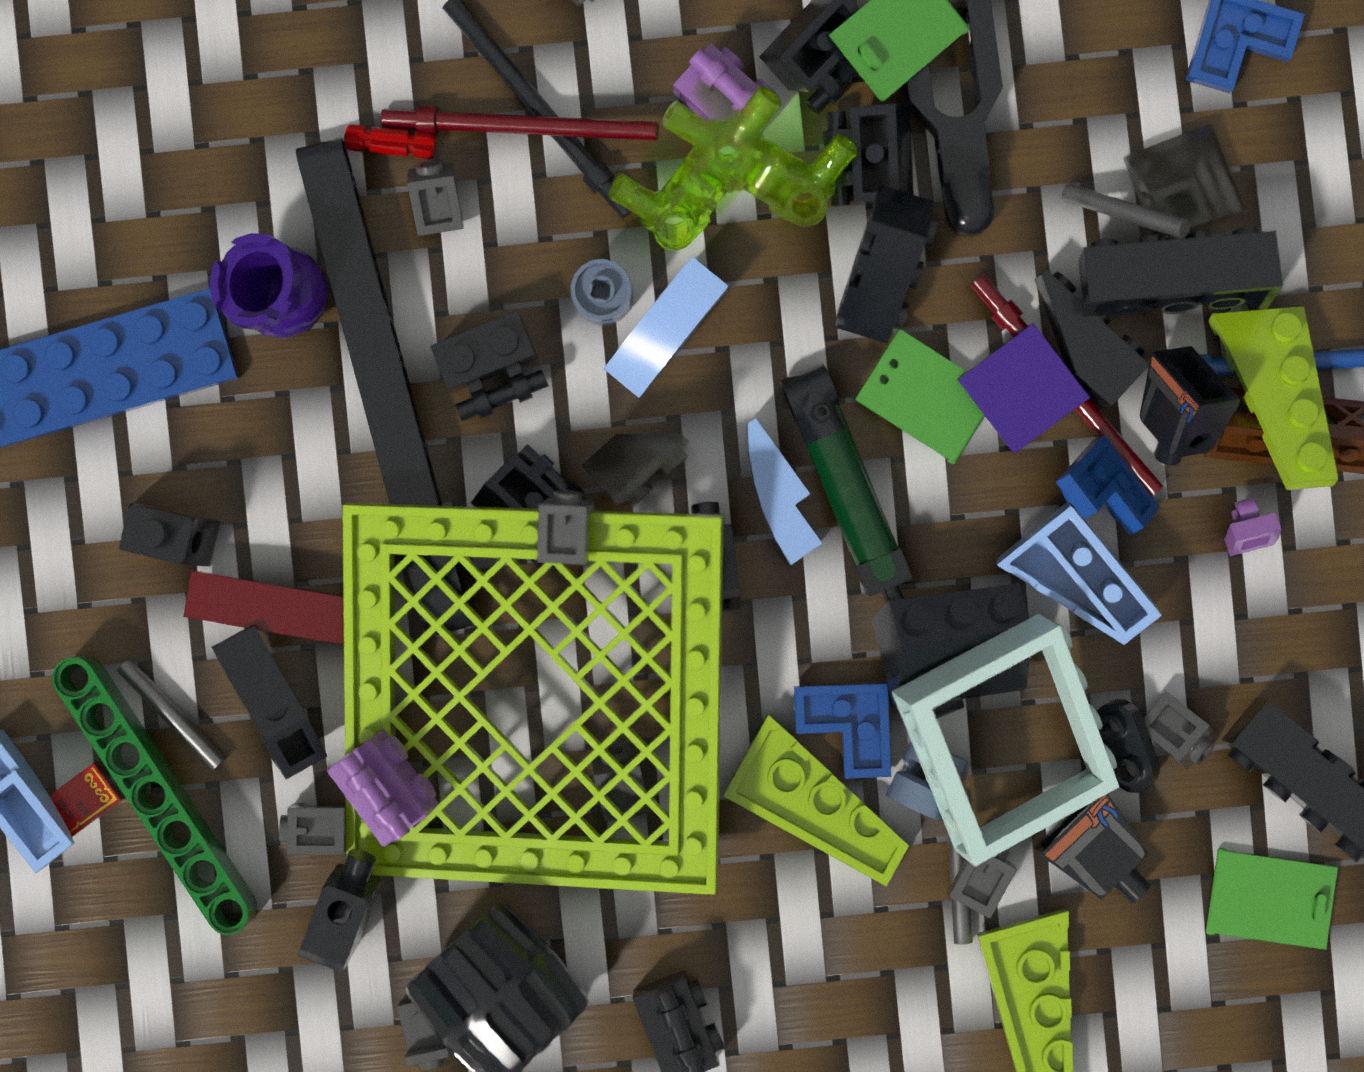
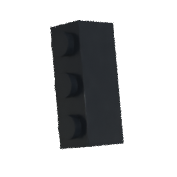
[871,583,1029,709]

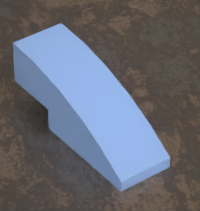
[604,256,729,399]
[747,417,822,565]
[0,730,75,873]

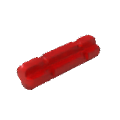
[344,124,436,159]

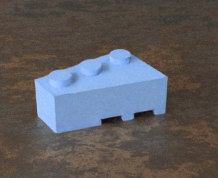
[996,502,1162,645]

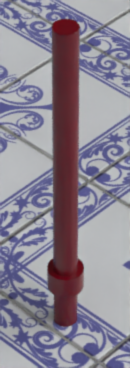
[381,106,659,141]
[970,274,1163,496]

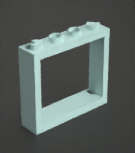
[892,614,1119,867]

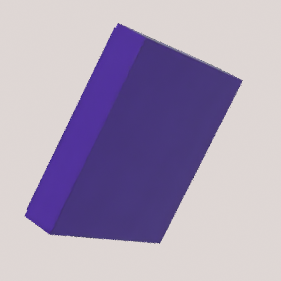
[957,322,1090,454]

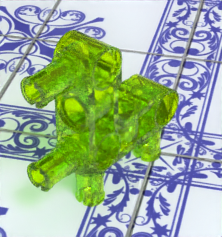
[608,85,858,250]

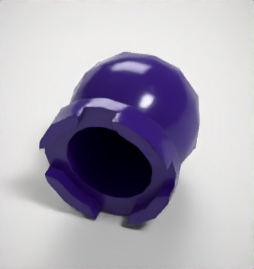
[209,233,329,338]

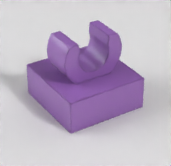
[1224,498,1282,556]

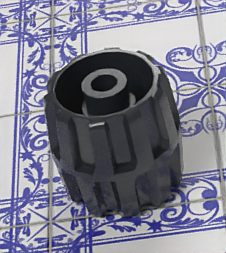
[406,903,589,1072]

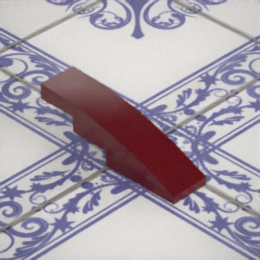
[183,571,344,645]

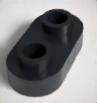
[1097,699,1160,793]

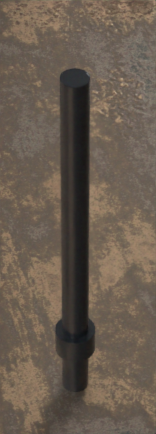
[442,0,636,219]

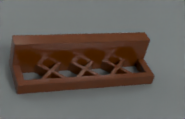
[1204,387,1364,474]

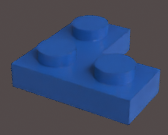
[1185,0,1305,93]
[1056,434,1160,535]
[794,682,891,779]

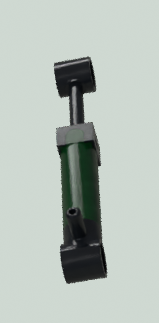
[780,363,964,719]

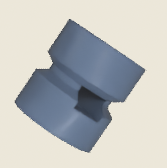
[571,259,633,326]
[886,741,968,821]

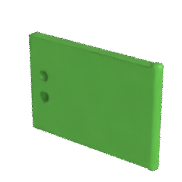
[829,0,970,102]
[854,329,985,464]
[1206,848,1338,950]

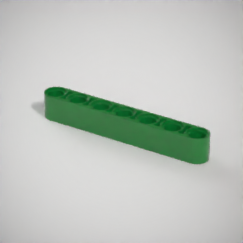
[52,655,257,935]

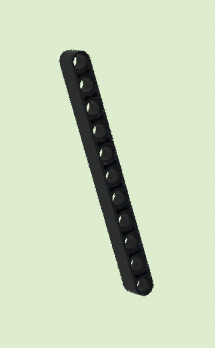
[296,137,474,638]

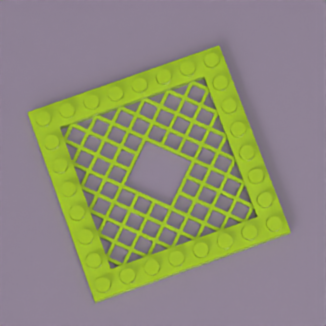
[343,503,724,895]

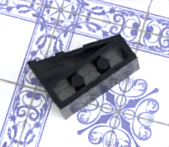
[834,184,939,344]

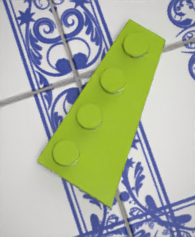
[1208,306,1339,490]
[723,714,909,887]
[976,908,1074,1072]

